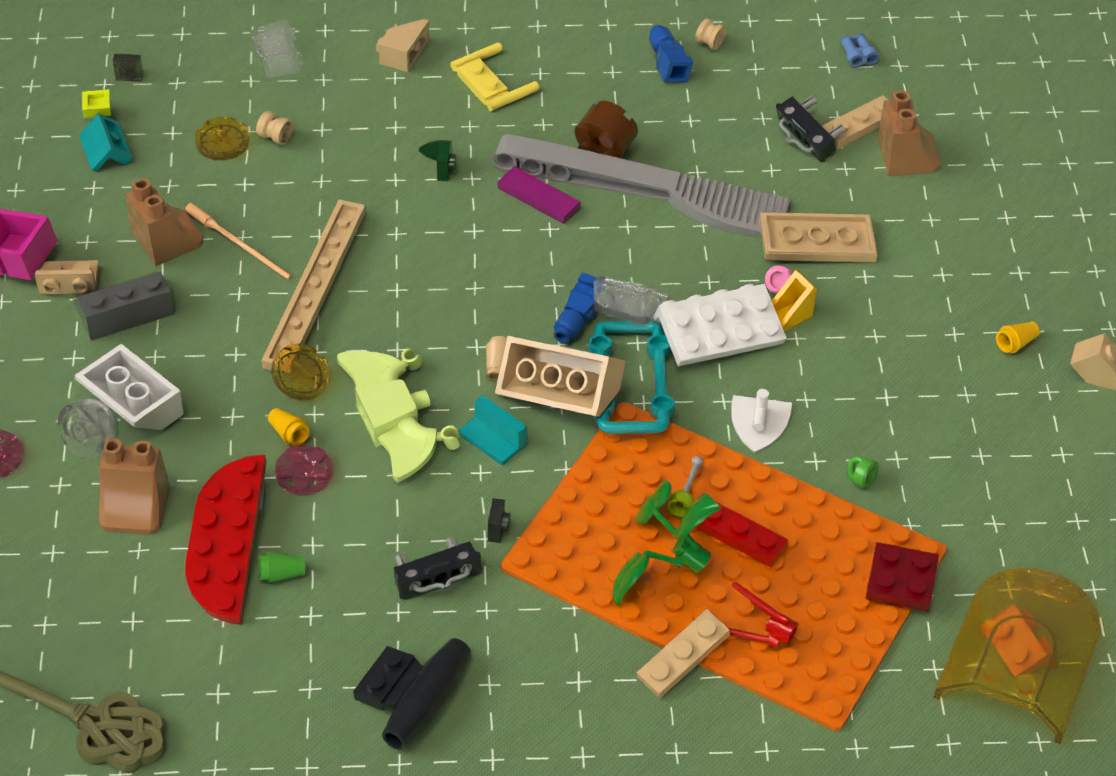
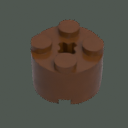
[574,100,638,158]

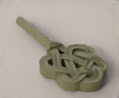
[0,671,165,772]

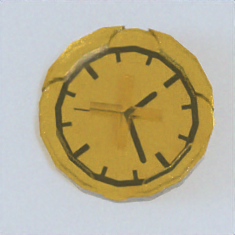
[195,117,250,161]
[271,343,330,401]

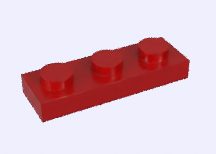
[695,501,788,568]

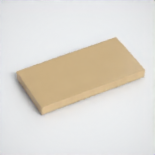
[759,212,878,262]

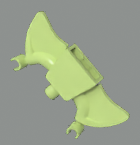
[337,348,460,482]

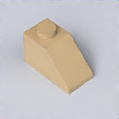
[376,19,430,72]

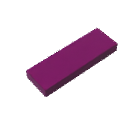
[498,166,580,224]

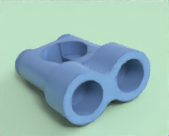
[840,33,880,67]

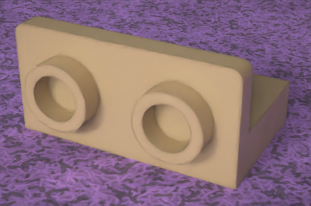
[35,260,100,294]

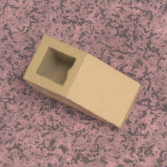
[1070,333,1116,391]

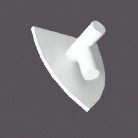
[731,389,792,453]

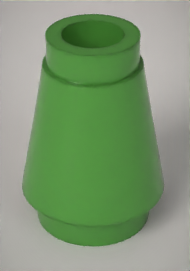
[258,551,305,583]

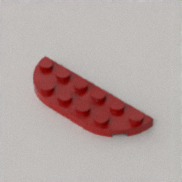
[185,455,267,625]

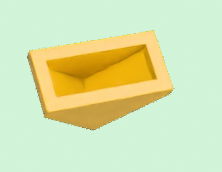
[772,270,817,332]

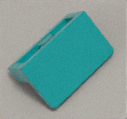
[79,113,133,172]
[459,395,527,465]

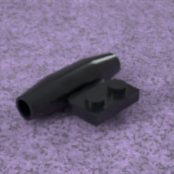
[353,638,471,750]

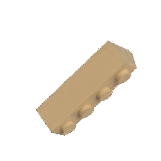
[495,336,626,417]

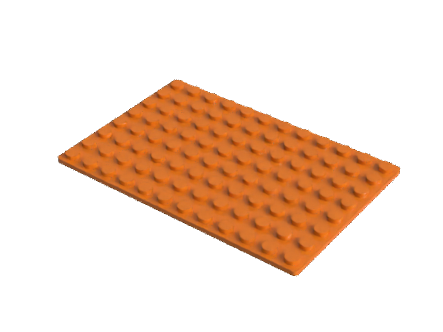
[501,402,947,731]

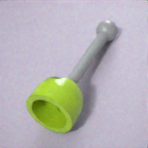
[667,456,704,517]

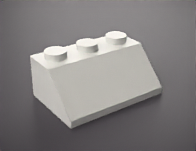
[75,344,184,431]

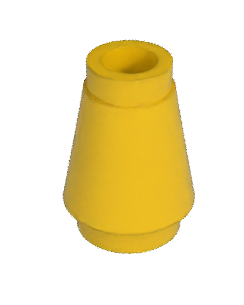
[996,321,1040,353]
[268,408,310,446]

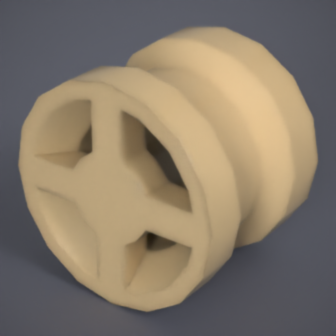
[695,18,727,50]

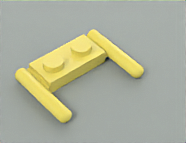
[450,43,540,111]

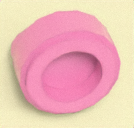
[765,266,793,294]

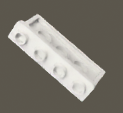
[653,284,787,366]

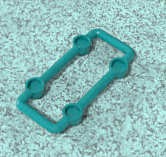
[588,321,675,434]

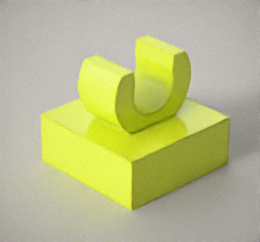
[82,89,111,118]

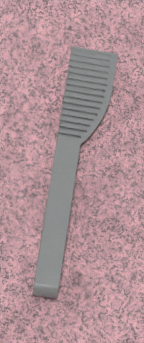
[493,134,791,238]

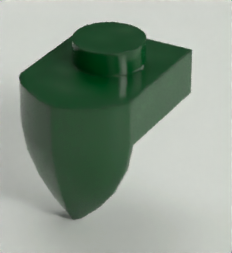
[419,140,456,181]

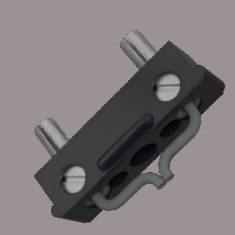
[776,96,846,162]
[393,537,482,599]

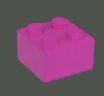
[0,209,58,280]

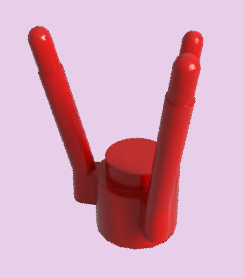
[728,582,799,648]

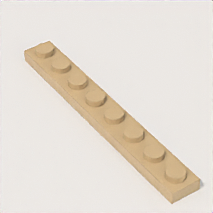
[261,200,366,375]

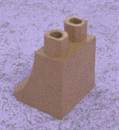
[877,91,941,176]
[125,178,203,266]
[98,438,170,535]

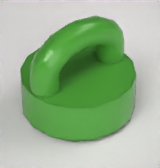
[847,455,879,489]

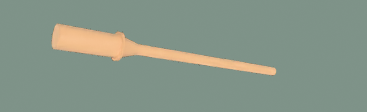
[185,203,291,280]

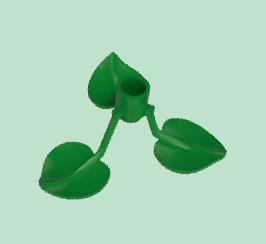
[613,480,722,606]

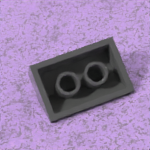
[73,272,174,340]

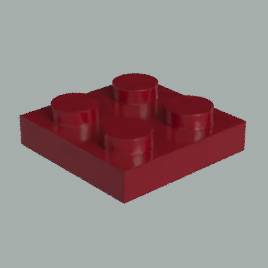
[865,542,939,612]

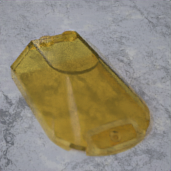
[934,568,1100,744]

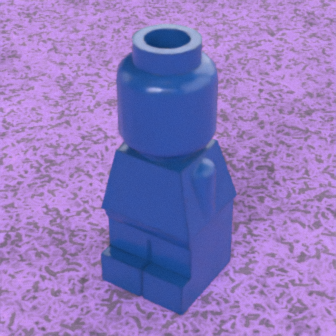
[649,25,693,82]
[554,272,607,344]

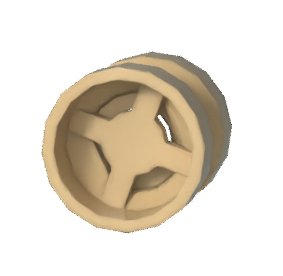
[256,111,294,145]

